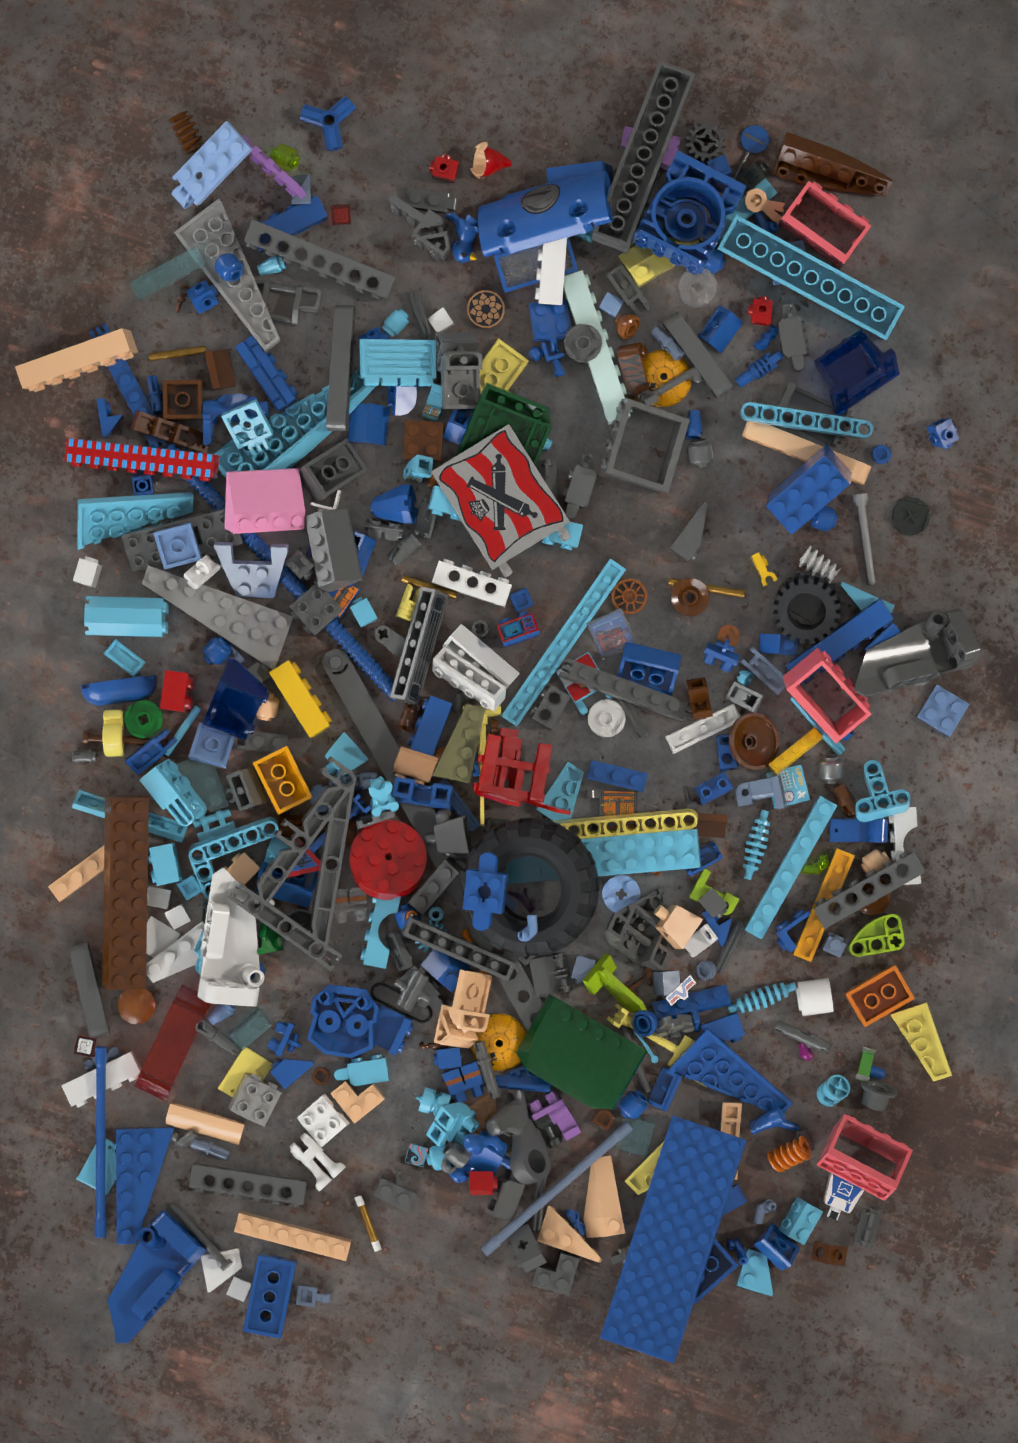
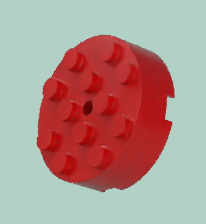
[349,820,427,900]

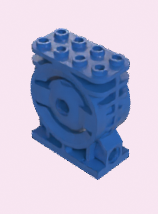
[633,151,746,275]

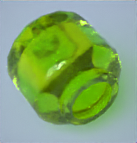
[270,144,300,172]

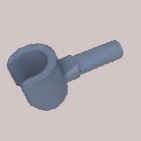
[227,640,244,666]

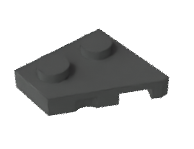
[356,810,395,829]

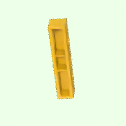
[769,727,822,776]

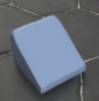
[599,292,624,318]

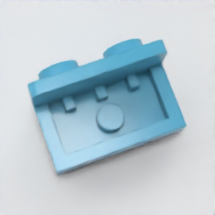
[779,1197,823,1245]

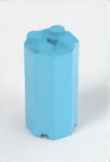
[84,596,169,637]

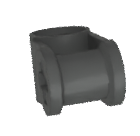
[375,625,406,658]

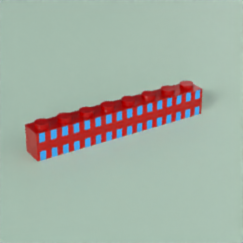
[65,438,220,482]

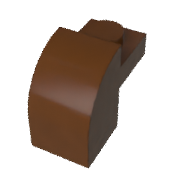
[686,677,713,720]

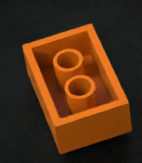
[844,964,915,1027]

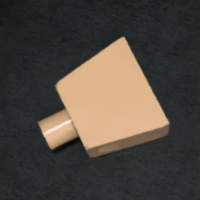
[654,905,703,949]

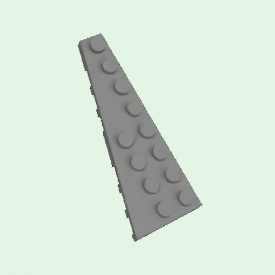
[142,566,293,670]

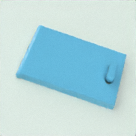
[76,1138,116,1195]

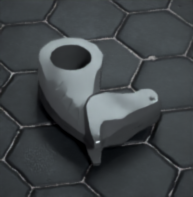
[486,1090,551,1185]

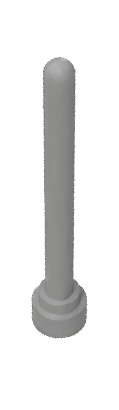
[852,493,876,585]

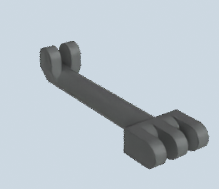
[638,367,702,406]

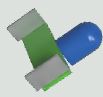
[855,1046,886,1083]

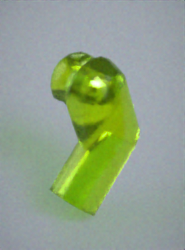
[803,855,829,874]

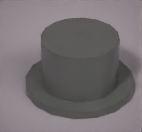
[861,1078,898,1111]

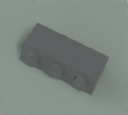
[409,858,464,915]

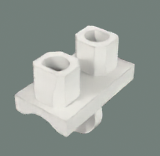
[183,554,221,590]

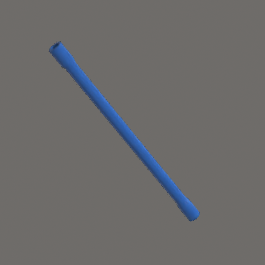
[95,1046,107,1238]

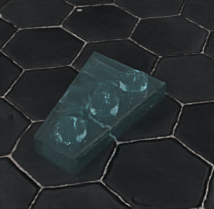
[176,759,229,812]

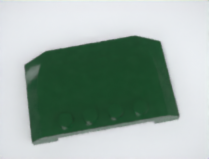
[455,383,551,467]
[516,994,648,1110]

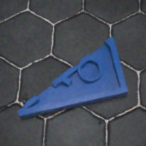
[484,1066,552,1093]

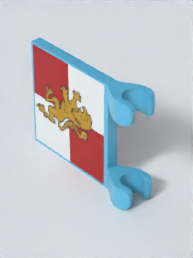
[555,652,613,715]

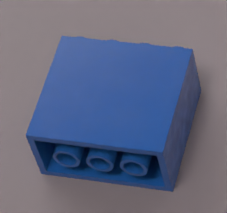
[766,444,852,535]

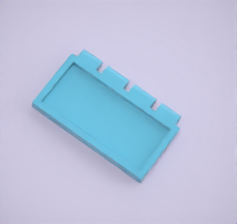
[360,339,436,386]

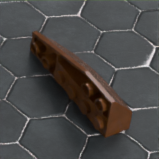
[772,132,893,197]

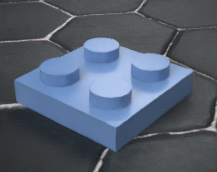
[153,522,202,569]
[917,684,970,737]
[189,722,236,769]

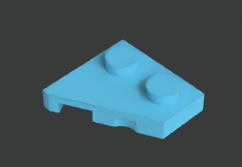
[736,1248,773,1296]

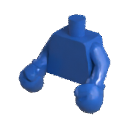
[449,1129,511,1183]

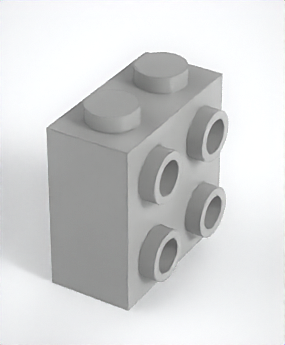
[228,1073,282,1127]

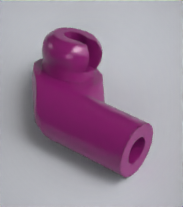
[798,1031,814,1061]

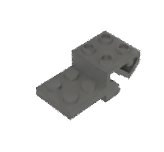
[389,194,451,261]
[435,332,482,409]

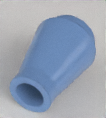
[207,1004,236,1025]

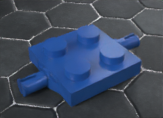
[528,300,571,353]

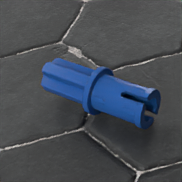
[147,375,163,414]

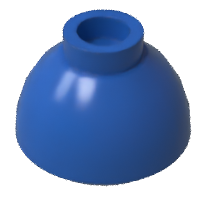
[632,1010,658,1037]

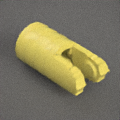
[396,584,420,622]

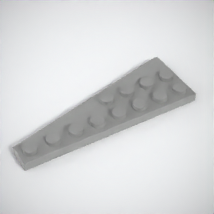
[174,198,281,352]

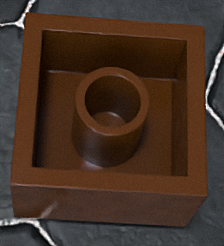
[163,380,204,421]
[403,420,444,462]

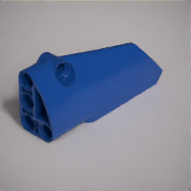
[107,1210,207,1344]

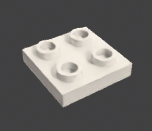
[297,1094,349,1147]

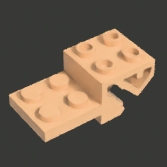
[434,969,493,1049]

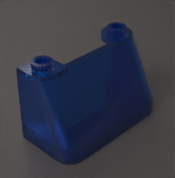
[203,657,270,741]

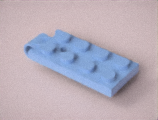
[172,121,253,209]

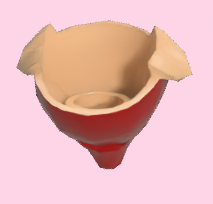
[470,142,512,179]

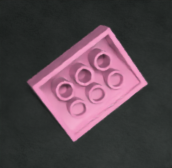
[225,468,305,534]

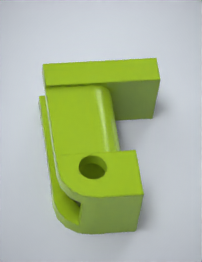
[689,869,739,915]

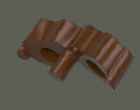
[486,719,498,735]

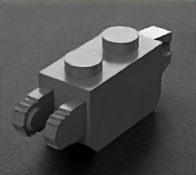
[777,303,809,372]
[562,453,597,520]

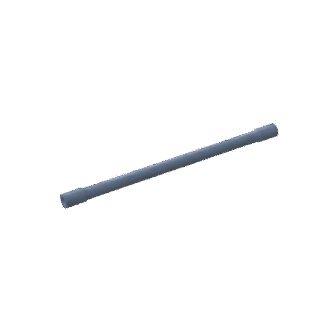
[480,1121,633,1257]

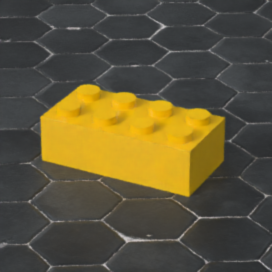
[269,660,332,738]

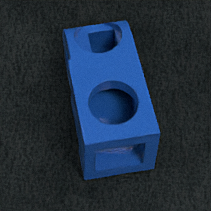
[716,734,737,772]

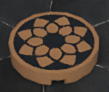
[467,290,505,329]

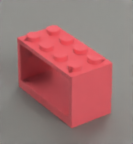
[779,181,871,269]
[783,648,872,743]
[816,1114,913,1201]

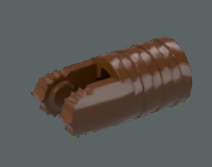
[397,699,425,732]
[830,782,861,818]

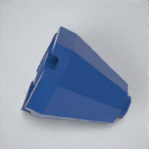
[370,484,418,524]

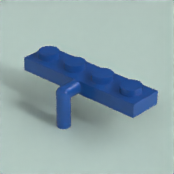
[652,985,731,1032]

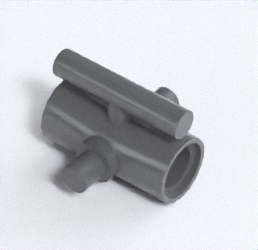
[394,969,431,1011]

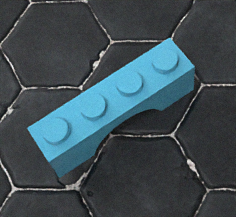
[360,897,401,969]

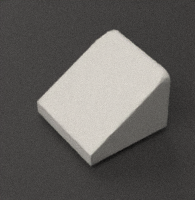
[164,904,191,930]

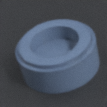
[696,961,716,980]

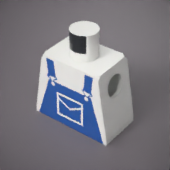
[823,1173,864,1220]

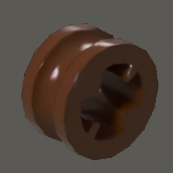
[312,1067,330,1085]

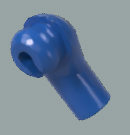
[728,1238,748,1265]

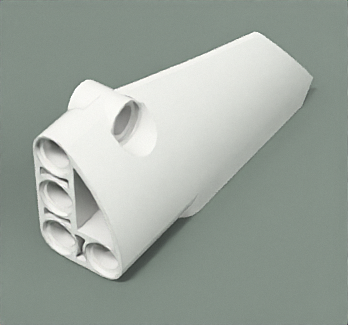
[197,867,264,1006]

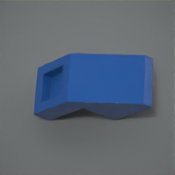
[132,470,154,496]

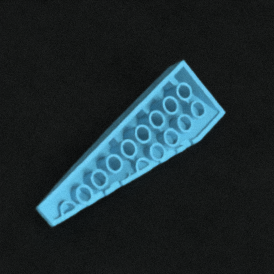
[214,368,381,478]

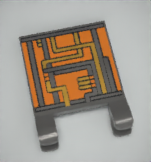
[585,790,638,829]

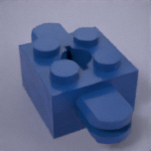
[463,852,508,931]

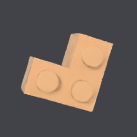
[330,1080,385,1124]

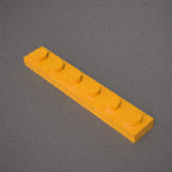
[793,848,855,962]

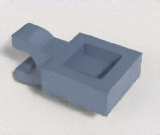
[296,1285,331,1307]

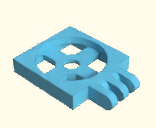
[221,399,273,456]

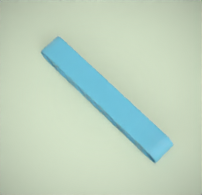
[740,402,873,439]

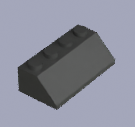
[305,509,363,592]

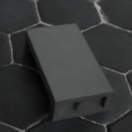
[773,382,853,447]

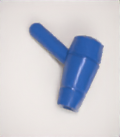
[749,1107,799,1135]

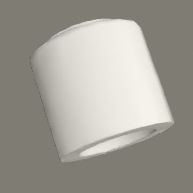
[796,978,834,1016]

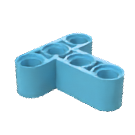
[856,760,910,822]

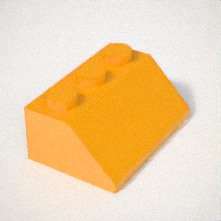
[253,746,313,815]

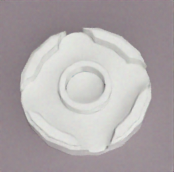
[588,699,626,737]

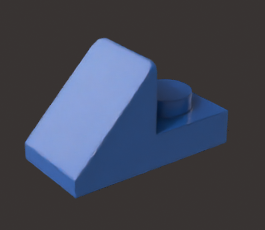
[97,398,124,439]
[759,634,798,656]
[701,910,732,946]

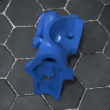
[202,394,269,446]

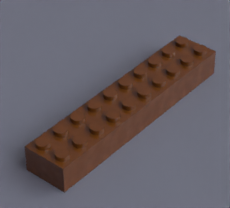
[102,795,149,990]

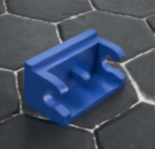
[685,841,723,876]
[647,1067,682,1112]

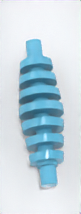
[743,810,770,880]
[728,982,796,1014]

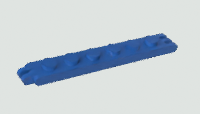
[89,323,168,449]

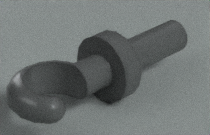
[198,892,209,921]

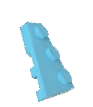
[536,761,584,821]

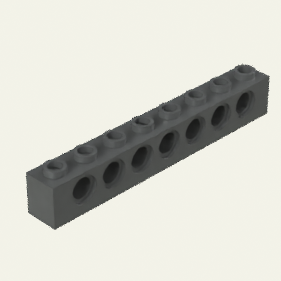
[243,219,395,300]

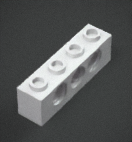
[432,559,512,608]

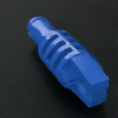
[735,350,784,388]

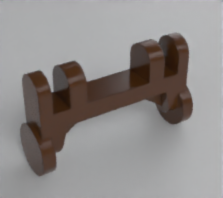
[625,967,654,996]

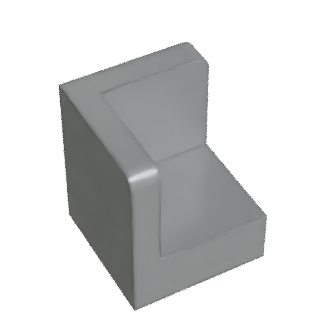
[147,886,172,909]

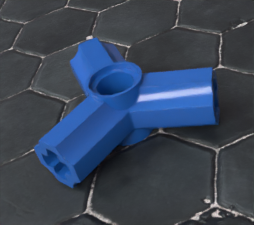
[299,96,356,151]

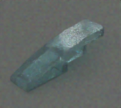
[131,247,206,300]

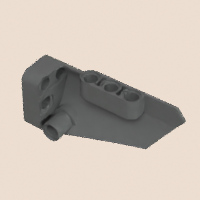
[854,609,981,697]

